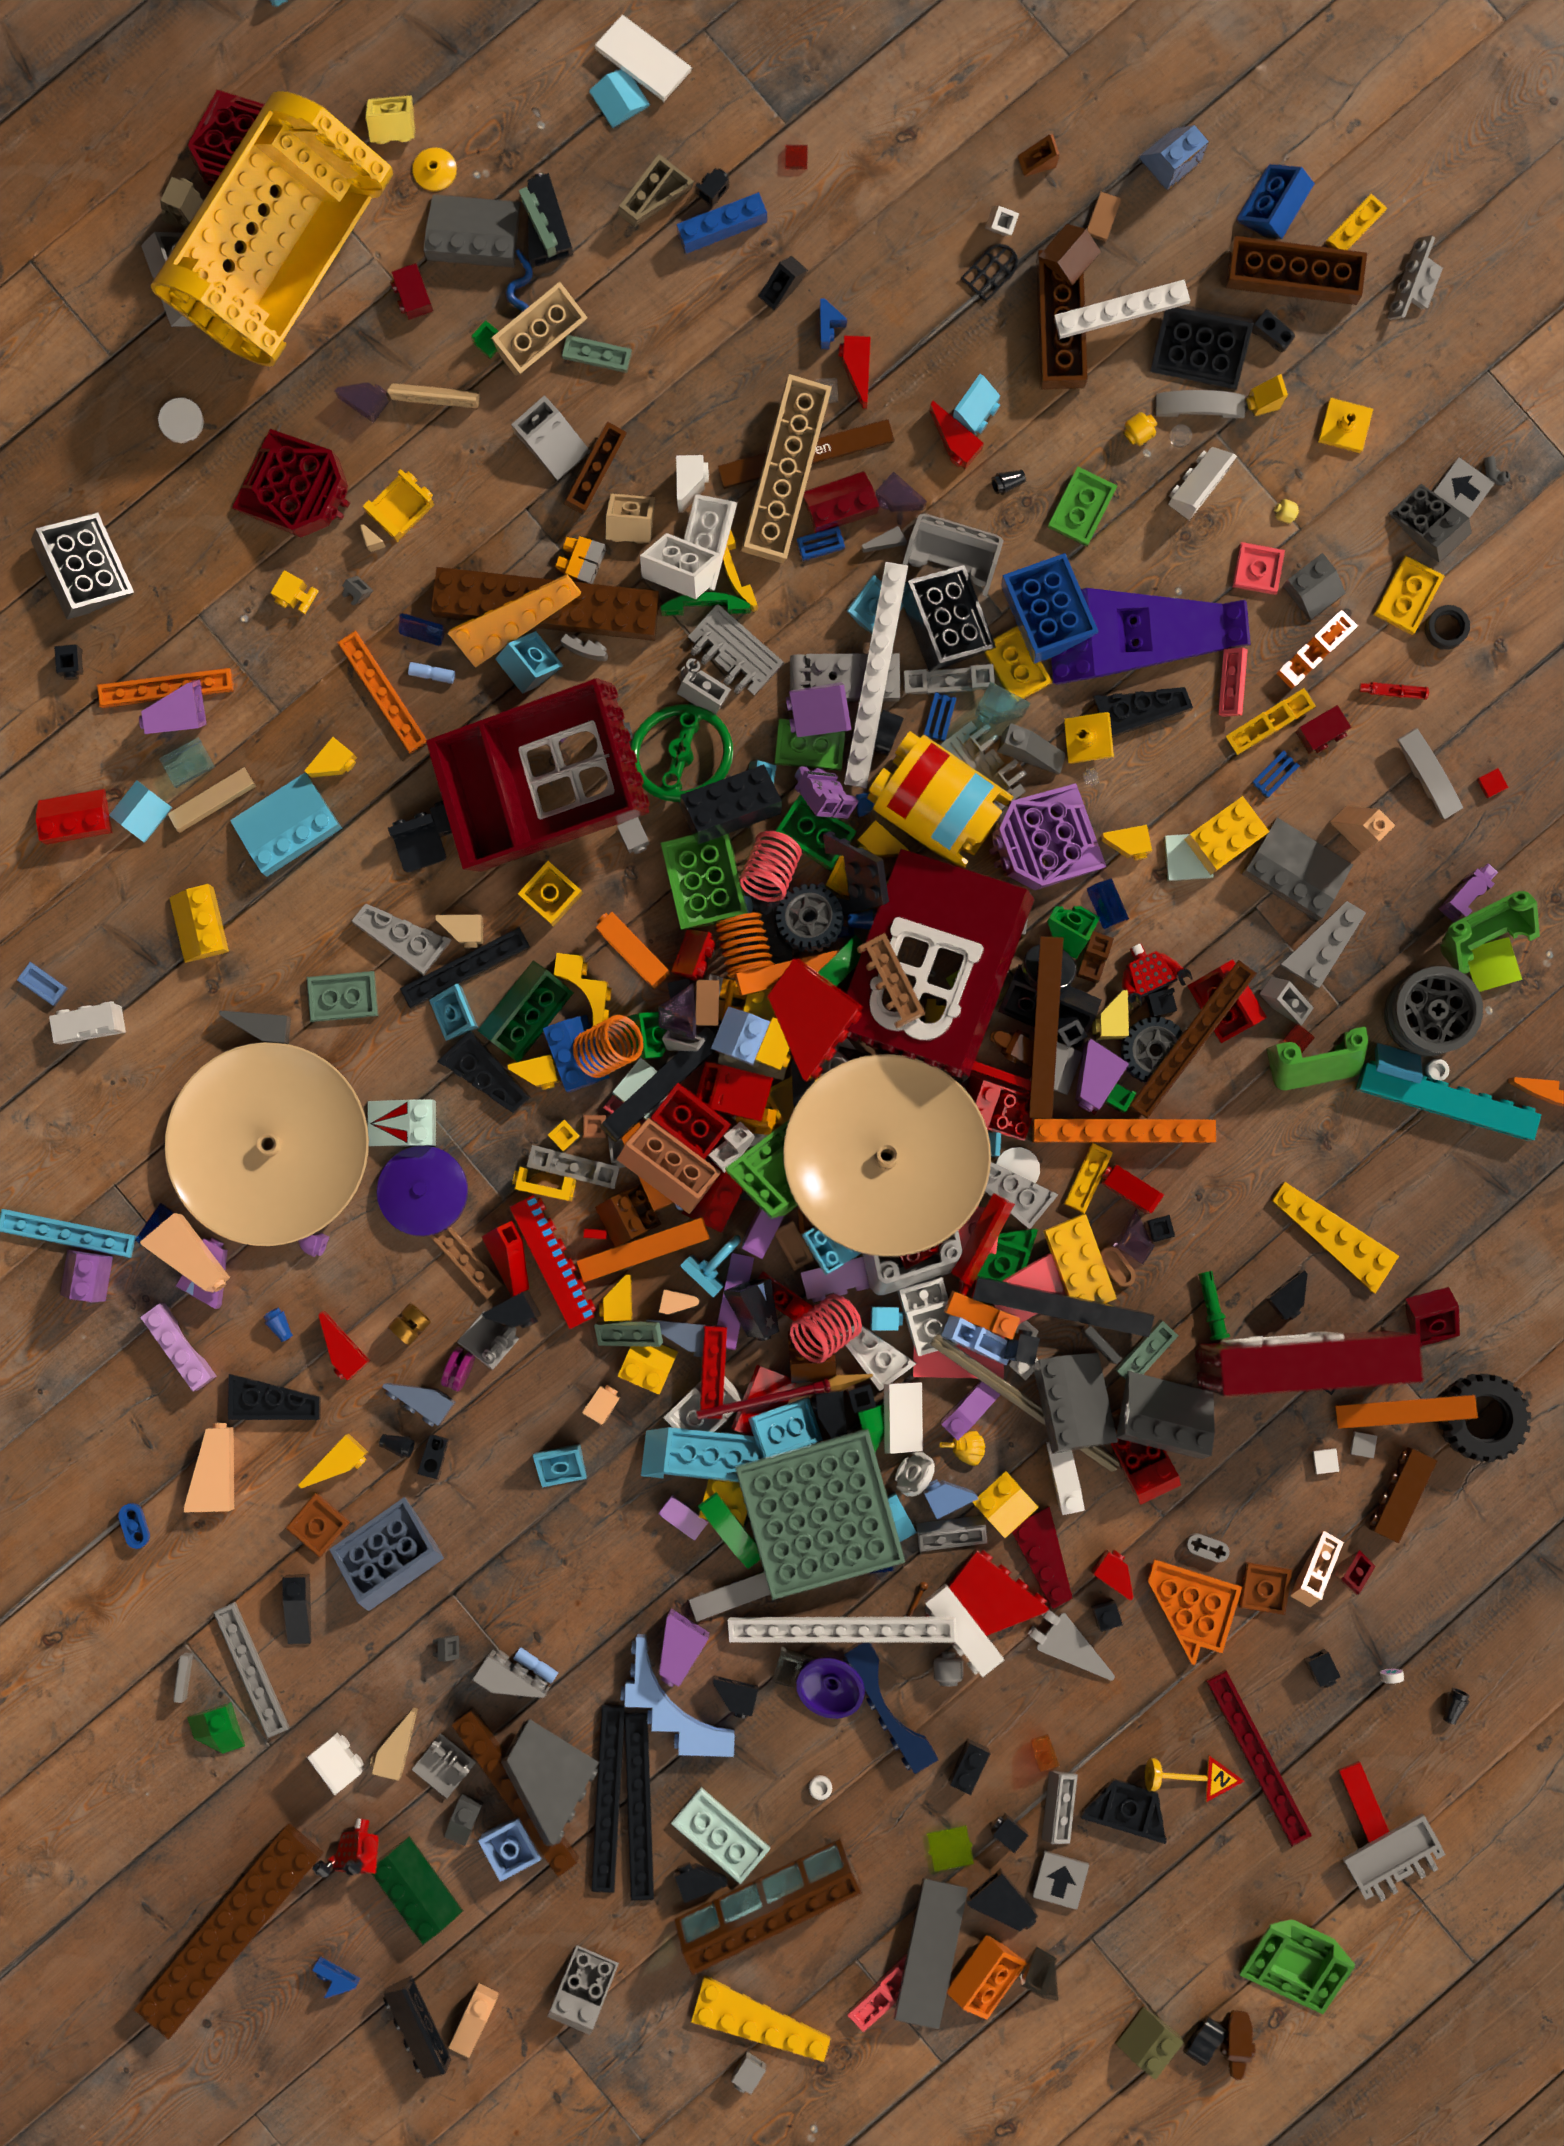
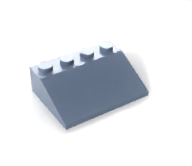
[329,1497,444,1611]

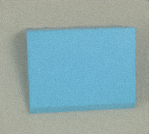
[109,780,172,843]
[429,984,478,1041]
[533,1444,587,1487]

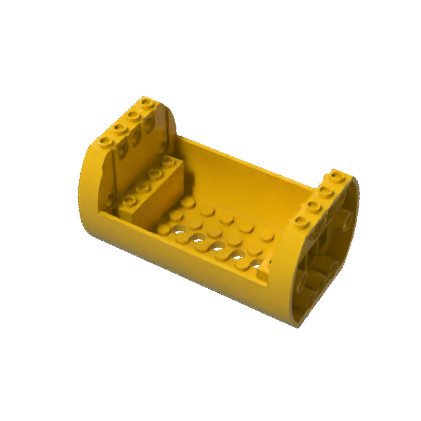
[151,91,393,366]

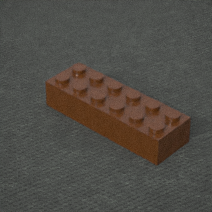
[1225,236,1367,305]
[1036,250,1088,390]

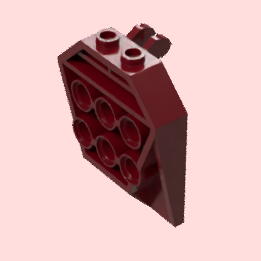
[188,89,265,187]
[232,429,350,538]

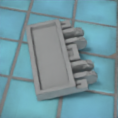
[688,604,784,696]
[940,721,1027,811]
[1342,1814,1445,1902]

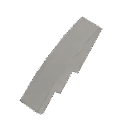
[1397,728,1463,819]

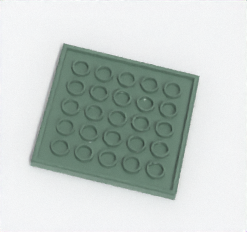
[735,1429,905,1600]

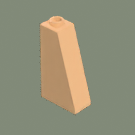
[1330,806,1395,854]
[140,1213,230,1292]
[184,1423,234,1512]

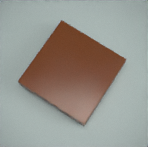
[286,1493,351,1558]
[1239,1562,1292,1615]

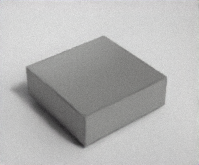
[1350,1431,1377,1458]

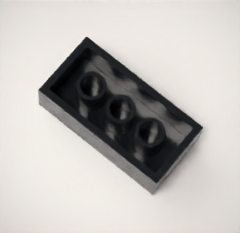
[680,764,782,845]

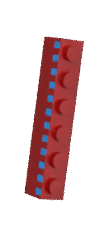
[509,1195,597,1329]

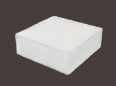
[1312,1448,1339,1474]

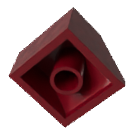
[1405,1287,1460,1347]

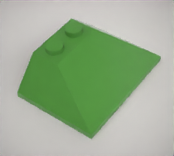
[725,1119,798,1218]
[1239,1919,1355,2014]

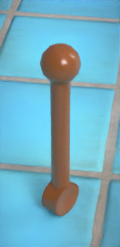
[905,1582,928,1617]

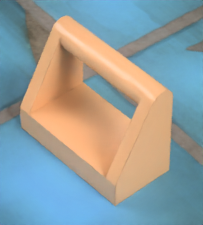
[659,1289,700,1314]

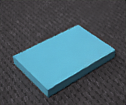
[748,1397,823,1459]

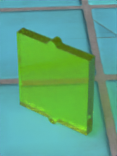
[927,1825,974,1872]

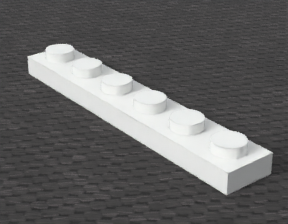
[1054,280,1190,339]

